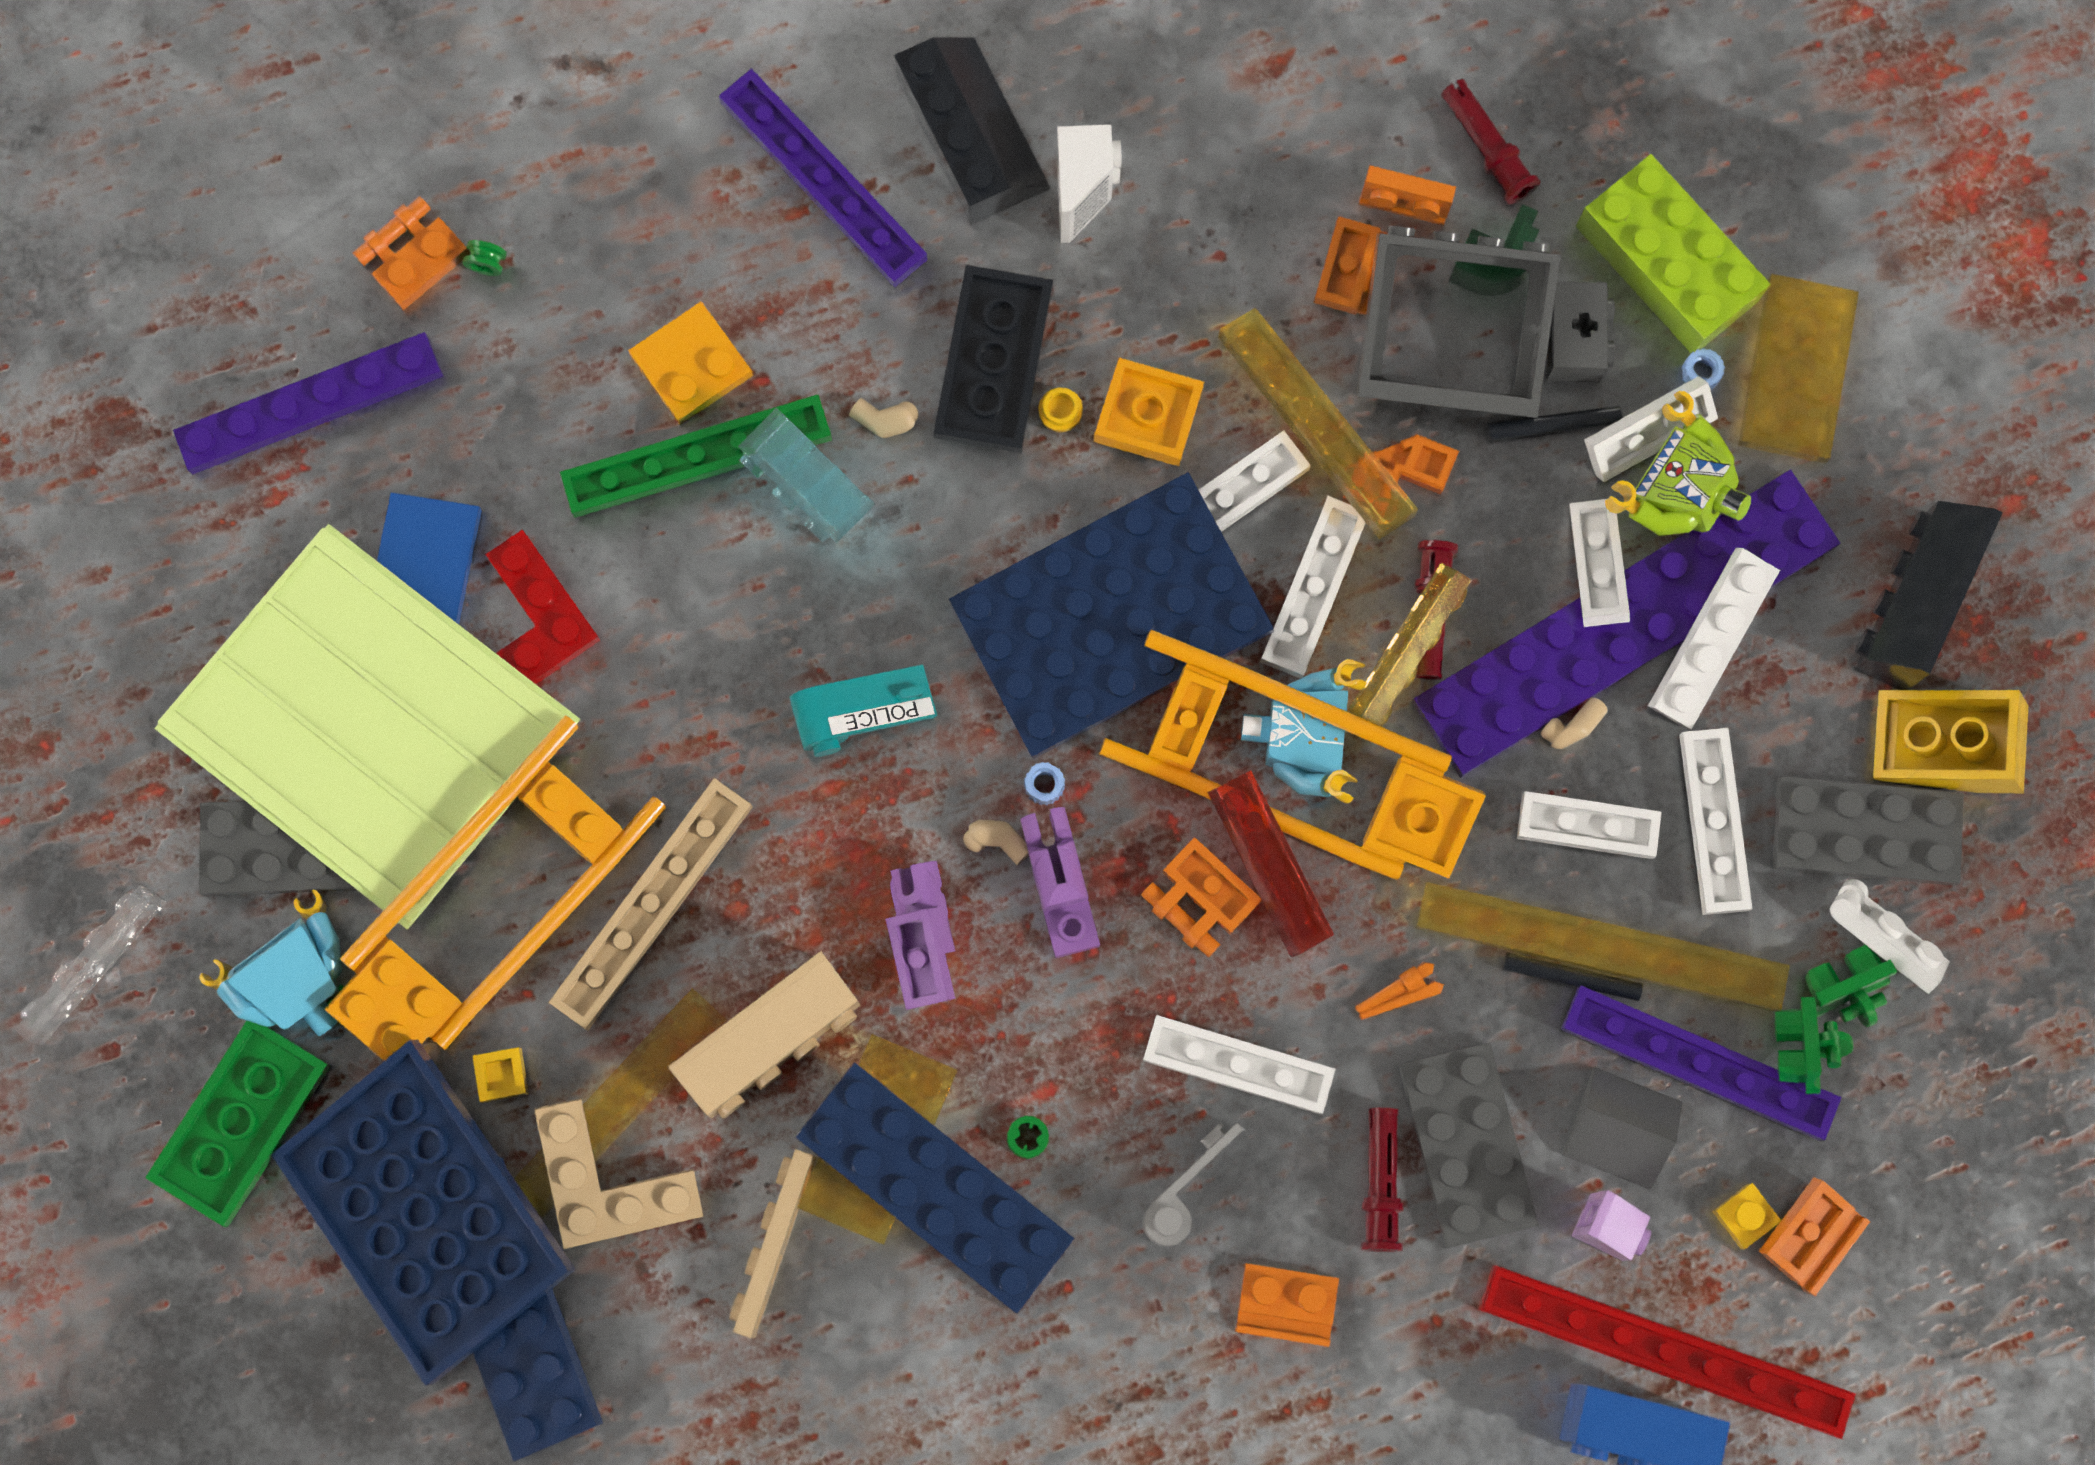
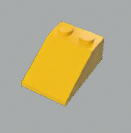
[1873,690,2028,794]

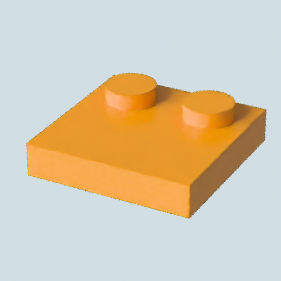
[628,301,753,425]
[1093,357,1204,467]

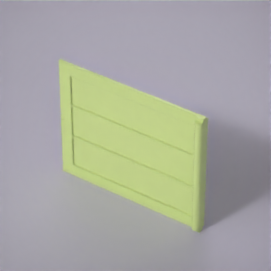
[154,524,580,930]

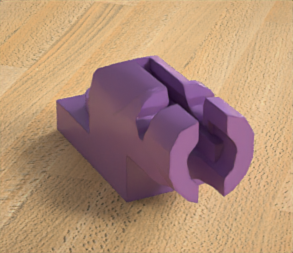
[1020,807,1100,959]
[886,861,955,1010]

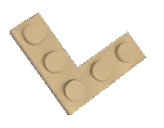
[535,1098,704,1249]

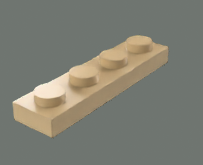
[729,1149,817,1338]

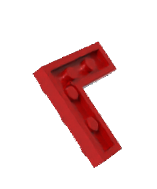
[485,529,601,684]

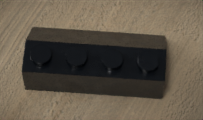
[894,37,1050,225]
[1855,501,2003,690]

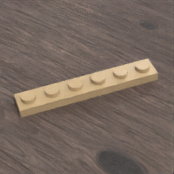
[548,778,753,1031]

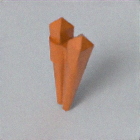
[1355,962,1444,1020]

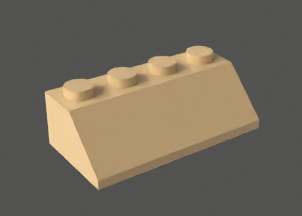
[668,951,861,1119]

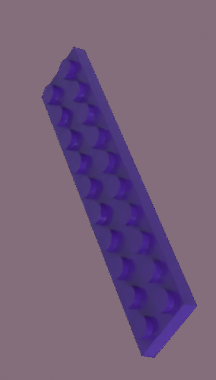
[1412,469,1841,778]

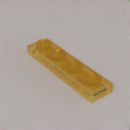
[1347,563,1471,727]

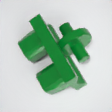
[1805,945,1897,1028]
[1775,997,1854,1094]

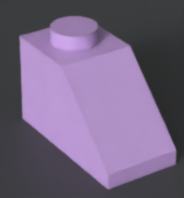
[1571,1190,1651,1261]

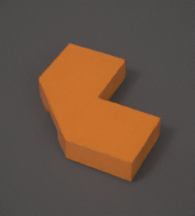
[1342,434,1459,518]

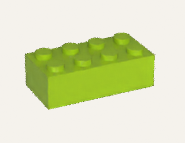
[1575,154,1771,353]

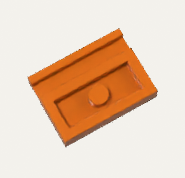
[1359,165,1456,226]
[1313,216,1388,315]
[1758,1177,1870,1296]
[1235,1263,1339,1347]

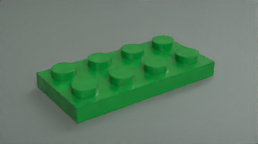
[145,1021,331,1227]

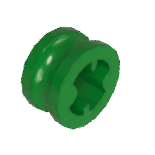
[462,240,507,276]
[1007,1116,1049,1159]

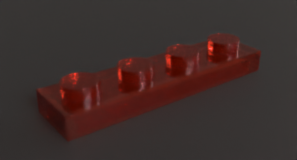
[1207,770,1334,957]

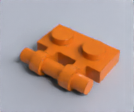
[352,196,470,311]
[1141,837,1262,958]

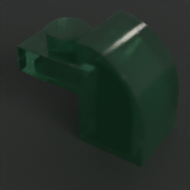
[1448,204,1540,296]

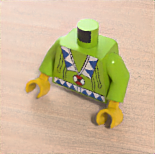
[1605,391,1751,536]

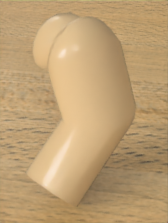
[849,398,919,438]
[1541,698,1607,749]
[963,819,1029,865]

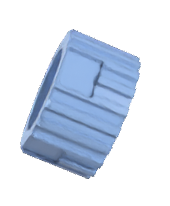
[1681,348,1725,390]
[1024,762,1065,805]

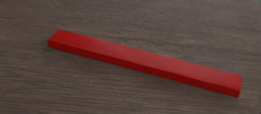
[1478,1265,1856,1439]

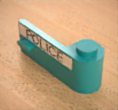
[789,665,937,757]

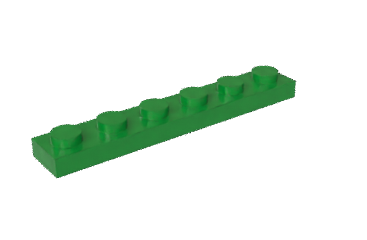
[560,394,832,518]

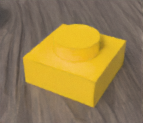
[473,1047,529,1103]
[1712,1183,1781,1249]

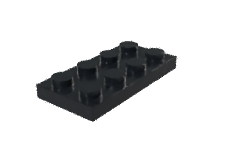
[933,265,1053,453]

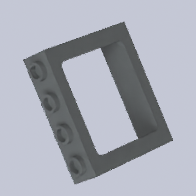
[1356,225,1561,418]

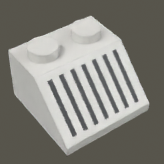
[1057,124,1122,243]

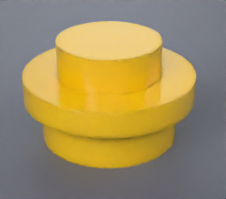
[1038,387,1083,432]

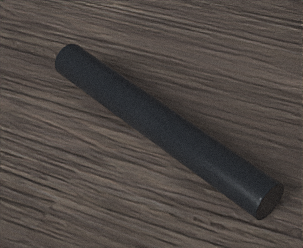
[1486,406,1622,441]
[1502,952,1643,1001]

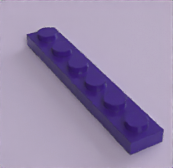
[718,68,928,288]
[173,332,444,475]
[1561,986,1842,1141]

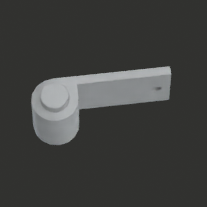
[1142,1122,1244,1247]

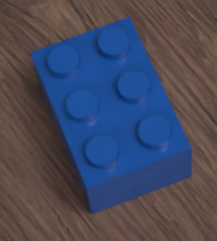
[1559,1383,1730,1465]

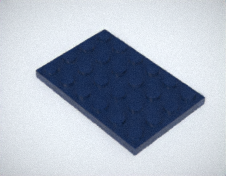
[949,472,1274,759]
[271,1040,576,1386]

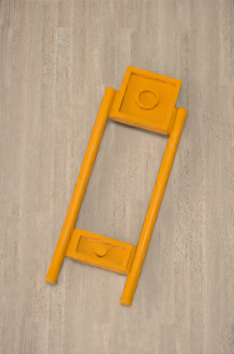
[1099,630,1486,880]
[324,716,666,1061]

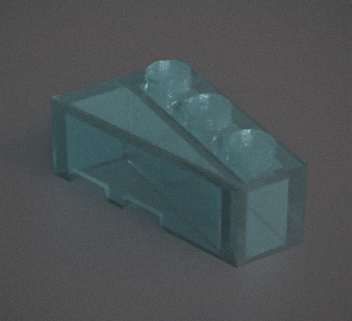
[738,408,875,543]

